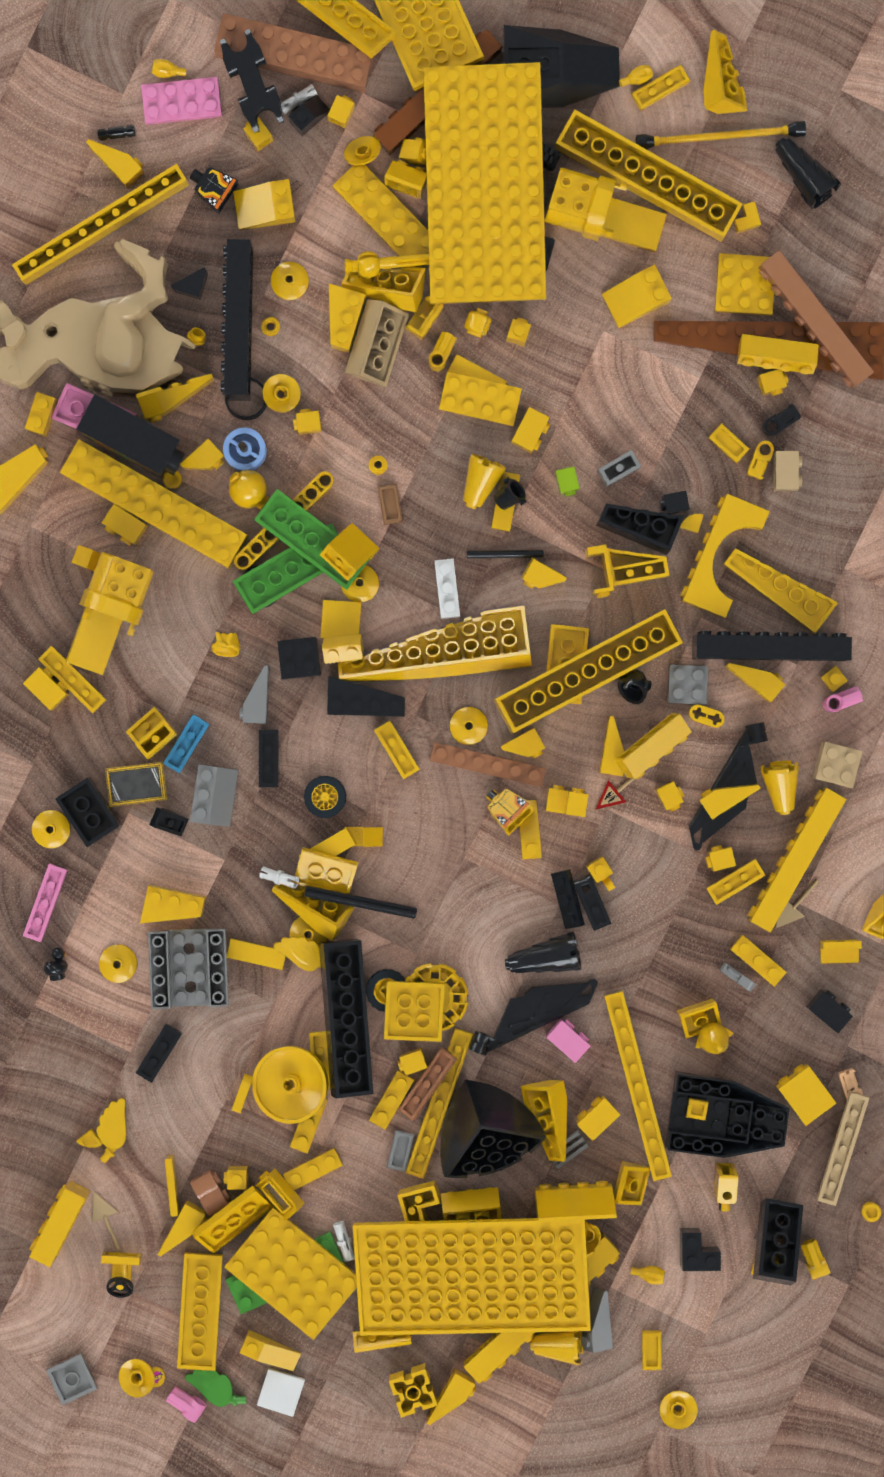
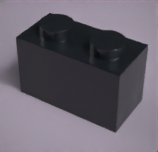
[806,989,853,1034]

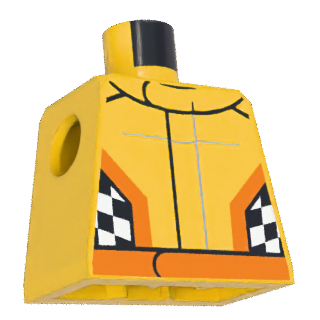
[486,789,534,836]
[714,1163,738,1212]

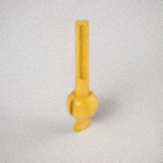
[344,251,429,278]

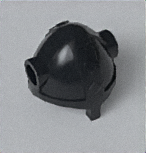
[618,670,652,704]

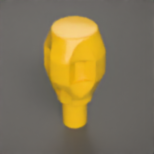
[151,59,186,78]
[619,65,653,87]
[630,1266,665,1285]

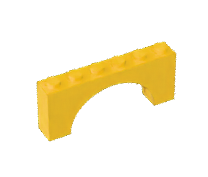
[680,494,770,619]

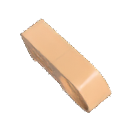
[838,1068,863,1102]

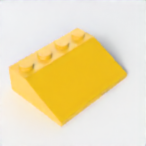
[535,1181,617,1222]

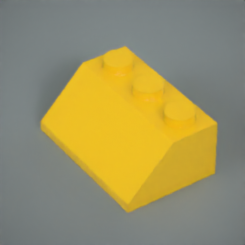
[441,1187,502,1220]

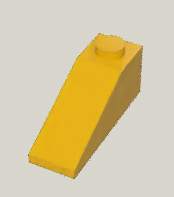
[86,139,144,189]
[724,663,786,703]
[599,716,624,777]
[699,784,761,820]
[519,800,542,860]
[157,1200,208,1257]
[240,1330,301,1371]
[426,1368,476,1425]

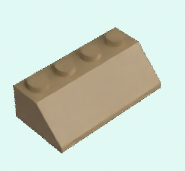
[345,299,409,387]

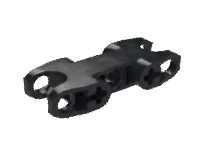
[220,29,284,133]

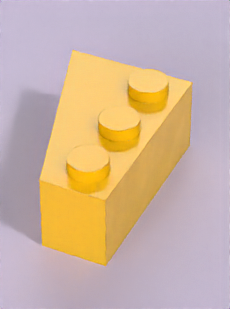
[329,283,366,354]
[607,548,670,587]
[140,885,207,924]

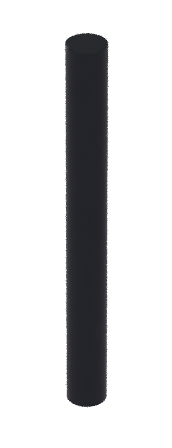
[467,550,544,559]

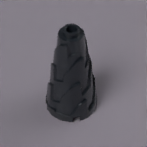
[775,138,841,209]
[505,932,581,973]

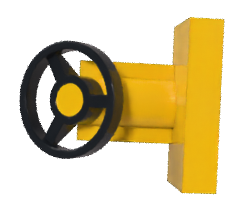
[101,1251,142,1298]

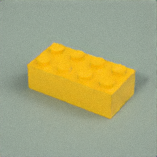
[29,1181,91,1268]

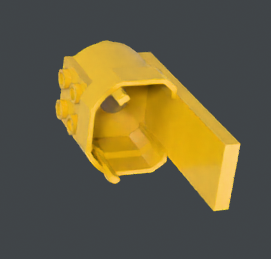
[544,168,667,253]
[65,552,154,675]

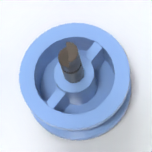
[223,428,267,471]

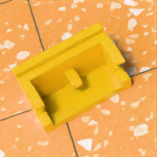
[405,296,444,340]

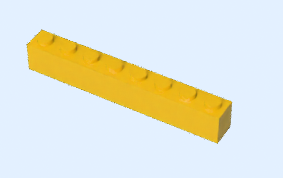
[748,787,847,933]

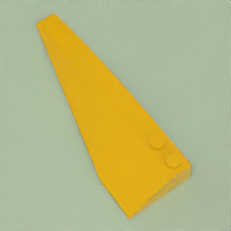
[338,606,532,681]

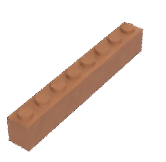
[758,250,874,389]

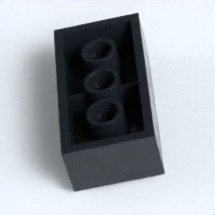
[753,1198,803,1286]

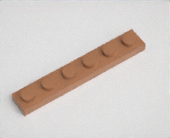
[430,742,546,787]

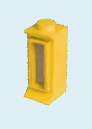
[255,1168,305,1222]

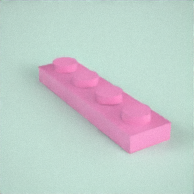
[23,863,68,942]

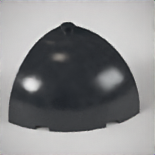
[440,1079,546,1178]

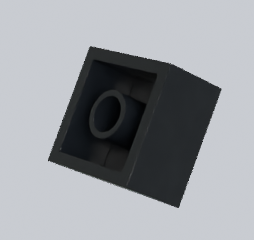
[277,637,321,680]

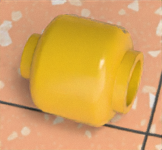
[464,308,492,338]

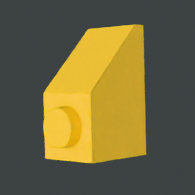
[180,439,225,471]
[521,557,567,589]
[500,728,545,759]

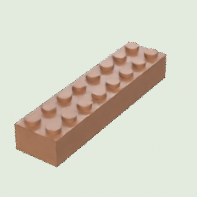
[214,13,374,93]

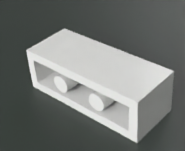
[434,558,460,619]

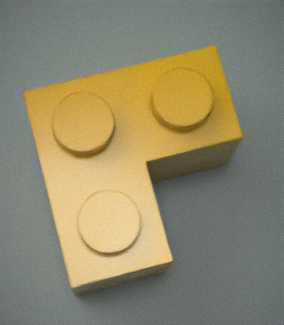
[545,785,589,817]
[397,1180,441,1221]

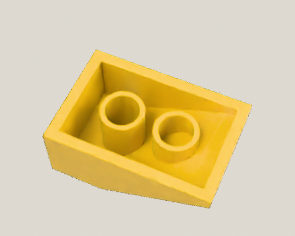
[233,179,296,230]
[601,264,672,328]

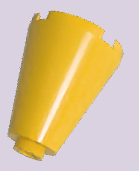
[463,454,506,509]
[760,760,799,815]
[530,1331,584,1365]

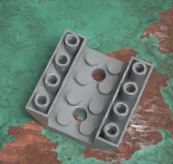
[148,928,229,1009]

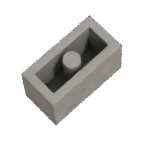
[597,450,641,488]

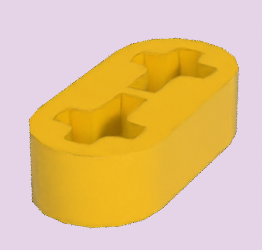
[688,704,725,728]

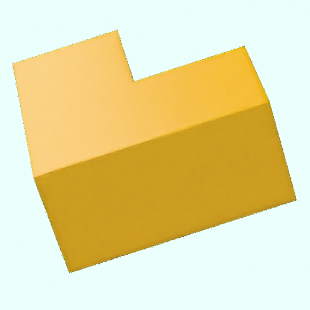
[734,201,761,233]

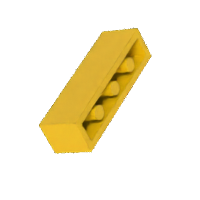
[737,334,819,374]
[615,713,692,779]

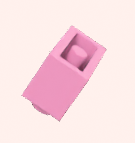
[546,1019,590,1063]

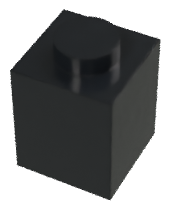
[659,491,690,514]

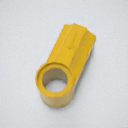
[429,331,457,372]
[800,1239,831,1280]

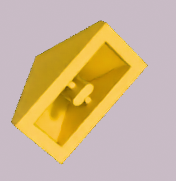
[71,545,101,571]

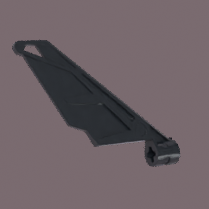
[689,722,768,851]
[469,979,598,1056]

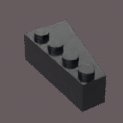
[596,503,684,555]
[327,676,405,717]

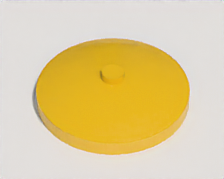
[252,1046,328,1124]

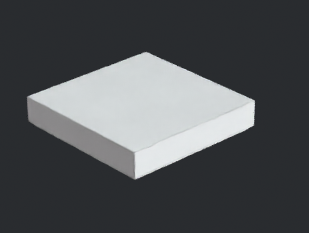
[257,1367,305,1417]

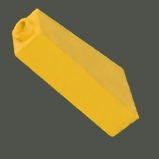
[0,444,48,515]

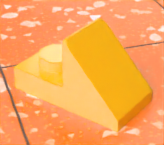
[344,826,383,847]

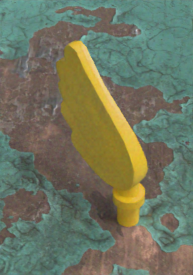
[273,936,321,971]
[96,1098,127,1163]

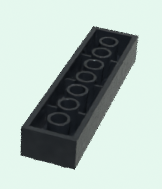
[221,239,253,401]
[692,631,852,661]
[319,939,374,1099]

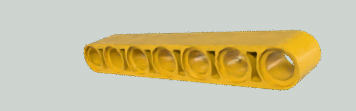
[234,471,334,571]

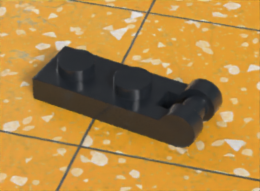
[574,874,612,931]

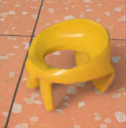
[211,632,241,657]

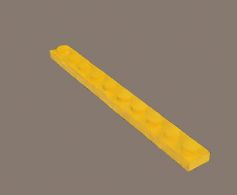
[604,991,672,1181]

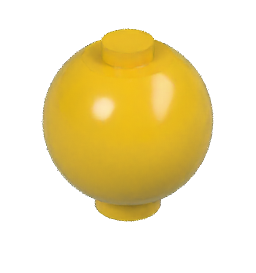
[229,470,269,509]

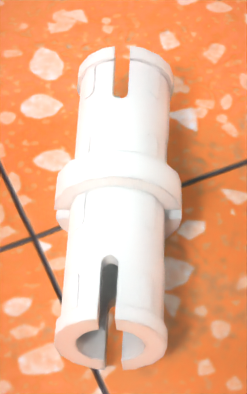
[281,84,318,114]
[260,866,299,889]
[333,1221,355,1262]

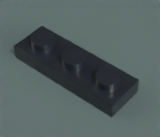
[259,730,279,787]
[551,869,585,929]
[136,1023,182,1083]

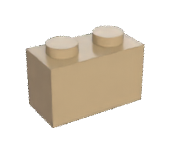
[773,451,802,491]

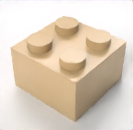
[812,742,863,789]

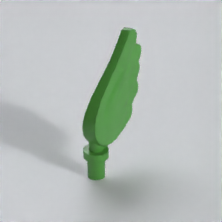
[185,1370,247,1407]

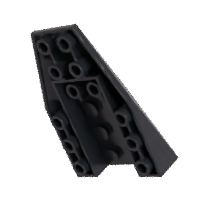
[503,25,620,108]
[665,1071,790,1158]

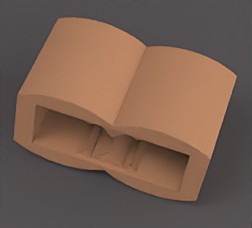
[190,1169,231,1216]

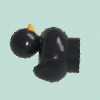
[44,947,68,981]

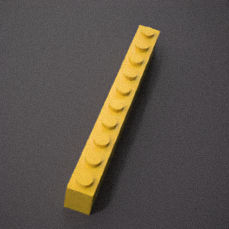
[12,164,189,285]
[463,1233,620,1384]

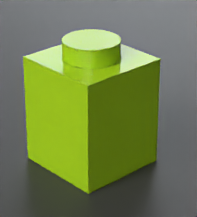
[555,466,580,497]

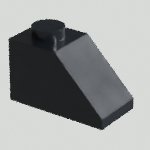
[288,96,330,137]

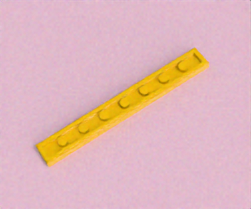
[405,1027,473,1179]

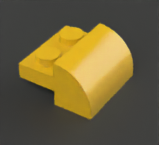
[126,707,178,760]

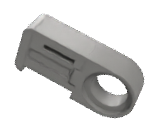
[719,962,756,992]

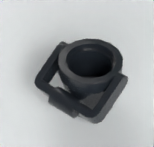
[494,476,527,510]

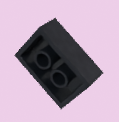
[55,777,122,847]

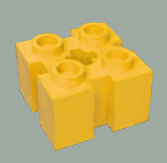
[389,1363,438,1418]

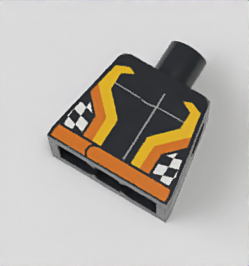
[190,167,239,214]

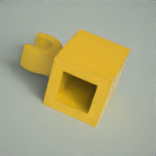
[586,856,616,891]

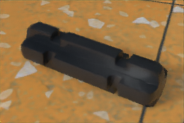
[97,125,136,141]

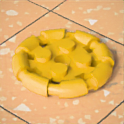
[405,963,469,1031]

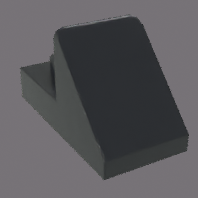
[149,807,189,836]

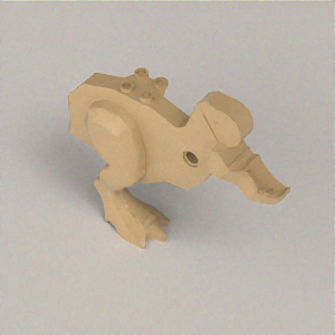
[0,239,196,398]

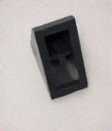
[171,267,208,300]

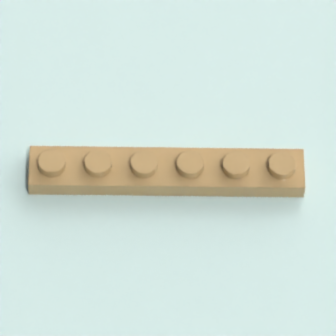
[816,1091,869,1206]

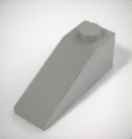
[239,666,269,724]
[581,1288,613,1353]

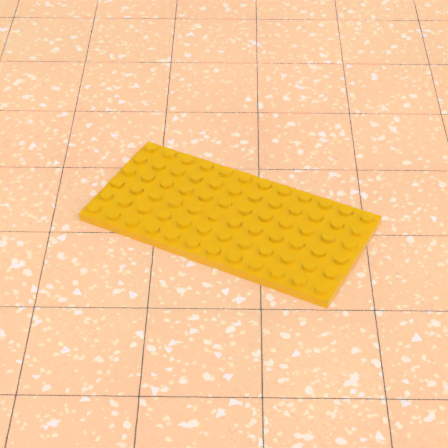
[424,62,546,304]
[353,1218,591,1336]

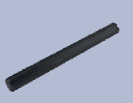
[304,886,417,919]

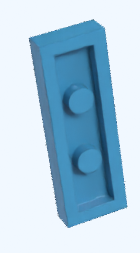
[163,714,210,773]

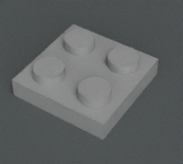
[668,665,708,705]
[46,1353,98,1405]

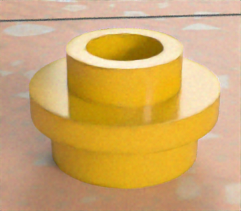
[261,317,280,336]
[187,327,206,345]
[369,456,388,475]

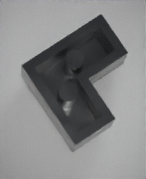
[680,1228,721,1271]

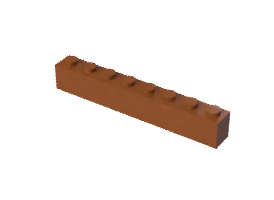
[374,29,502,155]

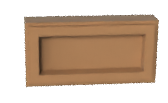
[378,484,403,525]

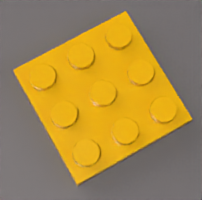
[714,253,774,316]
[383,981,445,1042]

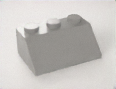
[190,764,239,827]

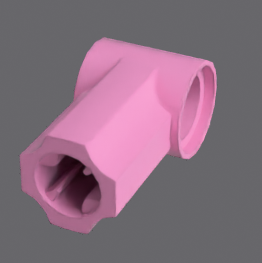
[822,686,863,713]
[166,1386,207,1423]

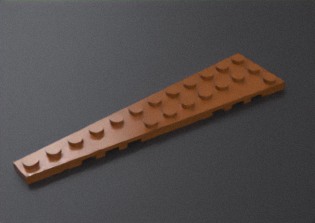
[654,321,884,381]

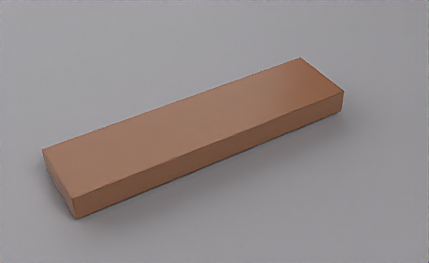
[398,1047,458,1121]

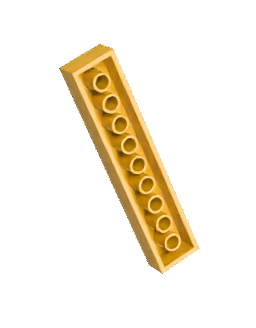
[555,109,743,242]
[60,439,249,569]
[494,609,683,734]

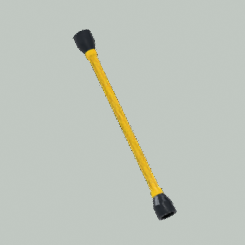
[636,121,806,150]

